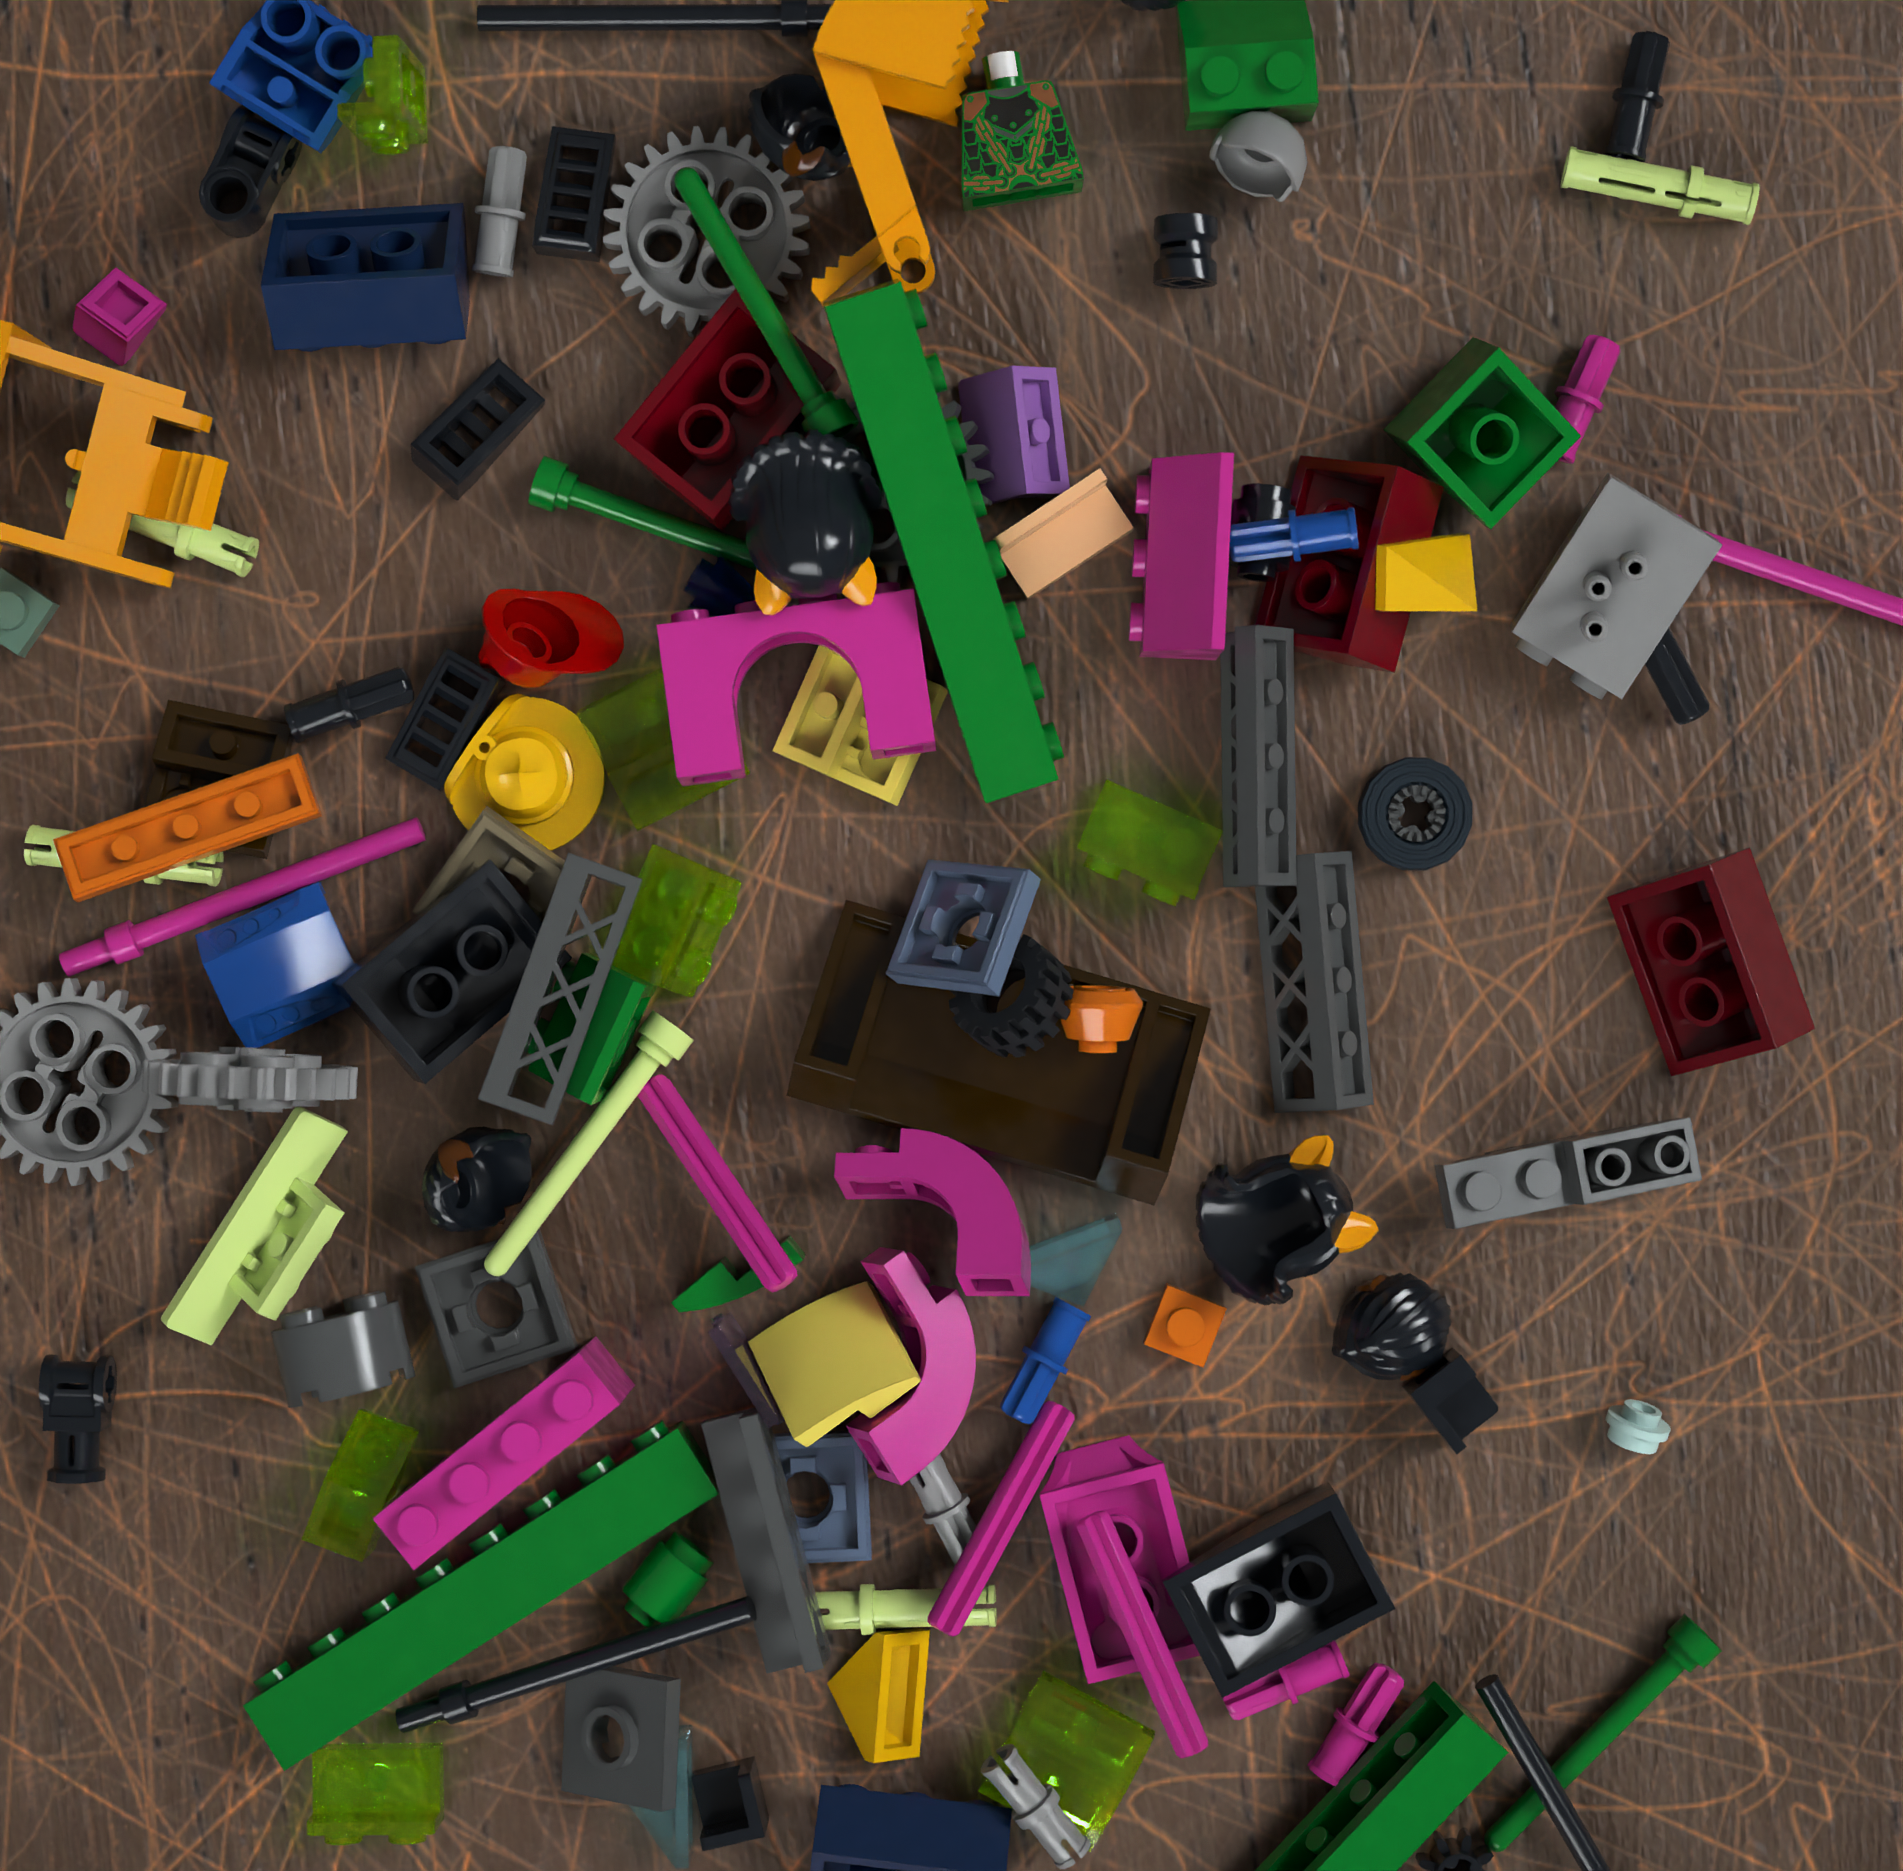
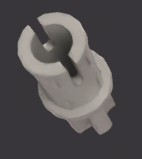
[472,146,527,277]
[910,1454,976,1565]

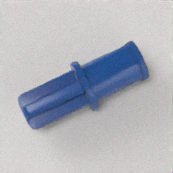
[1229,507,1359,562]
[1000,1297,1091,1424]

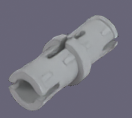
[981,1744,1091,1870]

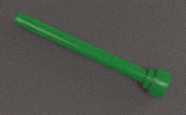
[674,167,859,437]
[528,456,756,571]
[1484,1613,1722,1852]

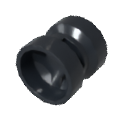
[1153,213,1218,289]

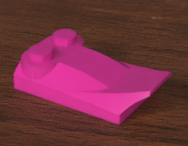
[1039,1435,1200,1684]

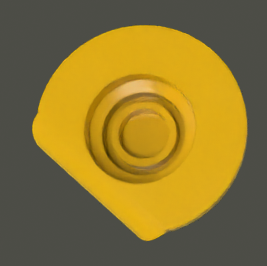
[444,694,605,851]

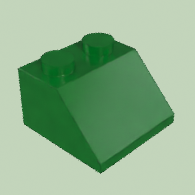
[1176,0,1319,131]
[1383,337,1581,530]
[527,953,657,1105]

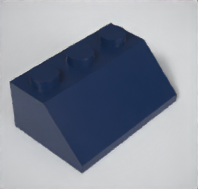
[261,203,470,352]
[810,1784,1012,1871]

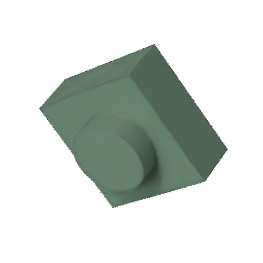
[0,567,60,658]

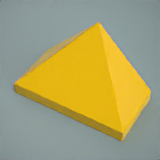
[1375,533,1477,611]
[827,1628,930,1763]

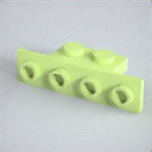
[161,1107,348,1345]

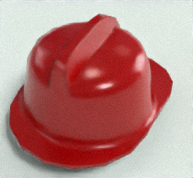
[478,589,624,688]

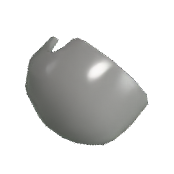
[1209,111,1308,202]

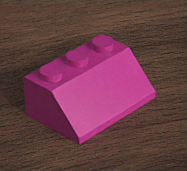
[1129,452,1234,660]

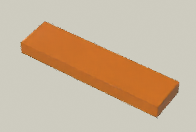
[53,753,322,902]

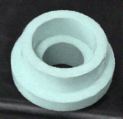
[1606,1399,1671,1454]

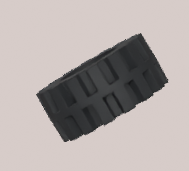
[948,934,1073,1058]

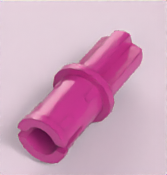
[1554,334,1621,464]
[1223,1640,1350,1720]
[1308,1663,1404,1786]

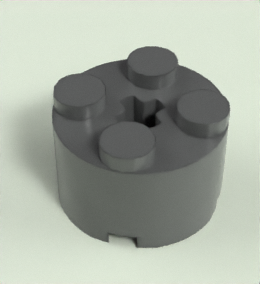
[271,1291,416,1408]

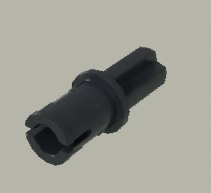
[1605,31,1670,162]
[284,667,414,743]

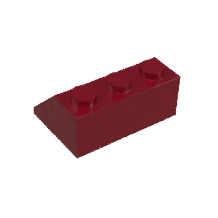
[614,288,842,531]
[1255,455,1444,673]
[1607,847,1815,1076]

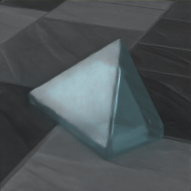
[1029,1213,1123,1306]
[629,1725,693,1868]

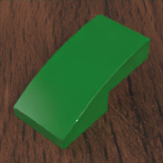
[671,1236,806,1312]

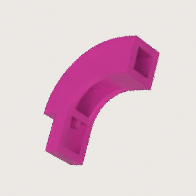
[834,1128,1031,1296]
[846,1247,976,1486]

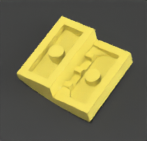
[772,646,948,806]
[748,1281,921,1448]

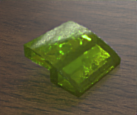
[577,667,750,831]
[978,1671,1156,1852]

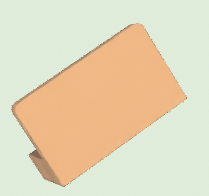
[993,468,1134,600]

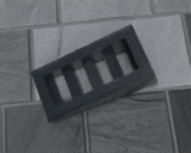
[532,126,616,262]
[411,358,545,501]
[385,647,506,791]

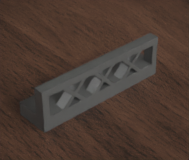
[1220,625,1297,887]
[1255,851,1374,1113]
[478,852,643,1125]
[701,1404,831,1674]

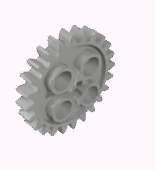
[603,126,811,337]
[0,978,179,1186]
[142,1047,358,1112]

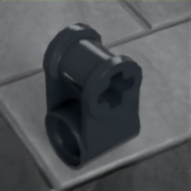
[199,105,303,238]

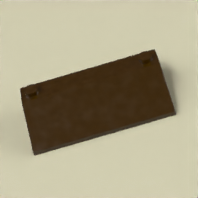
[786,900,1211,1205]

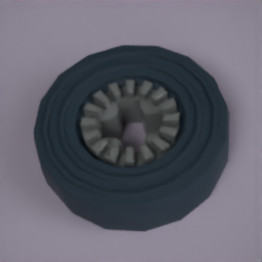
[1358,757,1473,870]

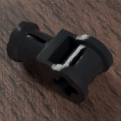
[39,1355,117,1484]

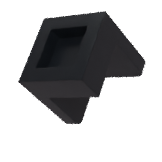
[1402,1348,1498,1454]
[691,1756,769,1851]

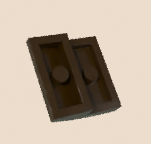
[144,700,293,859]

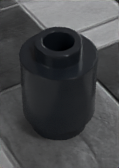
[1229,483,1296,582]

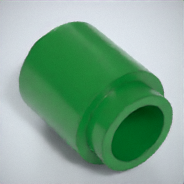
[621,1531,714,1628]

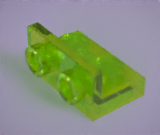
[337,35,428,155]
[1075,779,1223,907]
[612,844,741,998]
[307,1743,444,1845]

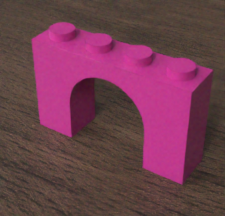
[656,582,936,786]
[373,1336,635,1570]

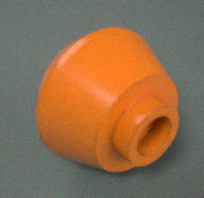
[1060,985,1143,1053]

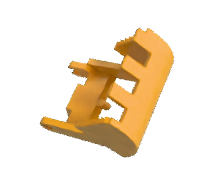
[811,0,1009,308]
[0,320,229,588]

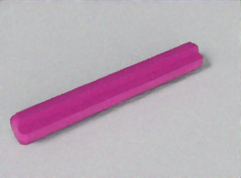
[638,1074,798,1293]
[927,1401,1074,1637]
[1077,1510,1208,1758]

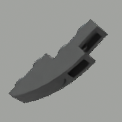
[1434,1117,1702,1229]

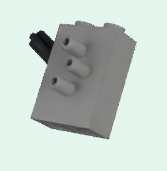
[1510,473,1722,725]

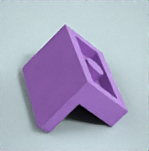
[958,366,1070,504]

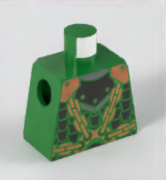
[962,51,1084,211]

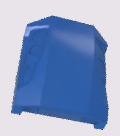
[209,0,394,154]
[195,882,355,1049]

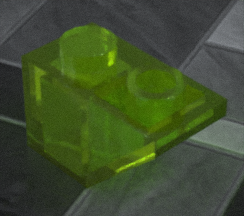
[301,1408,420,1562]

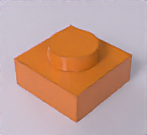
[1143,1283,1227,1368]

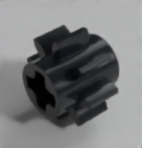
[1415,1827,1494,1871]

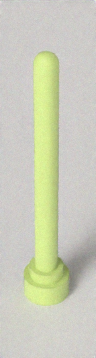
[484,1011,694,1276]

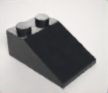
[331,860,572,1084]
[1162,1482,1396,1698]

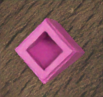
[73,267,167,366]

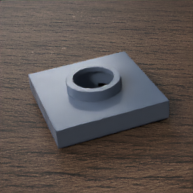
[886,859,1041,996]
[774,1430,872,1563]

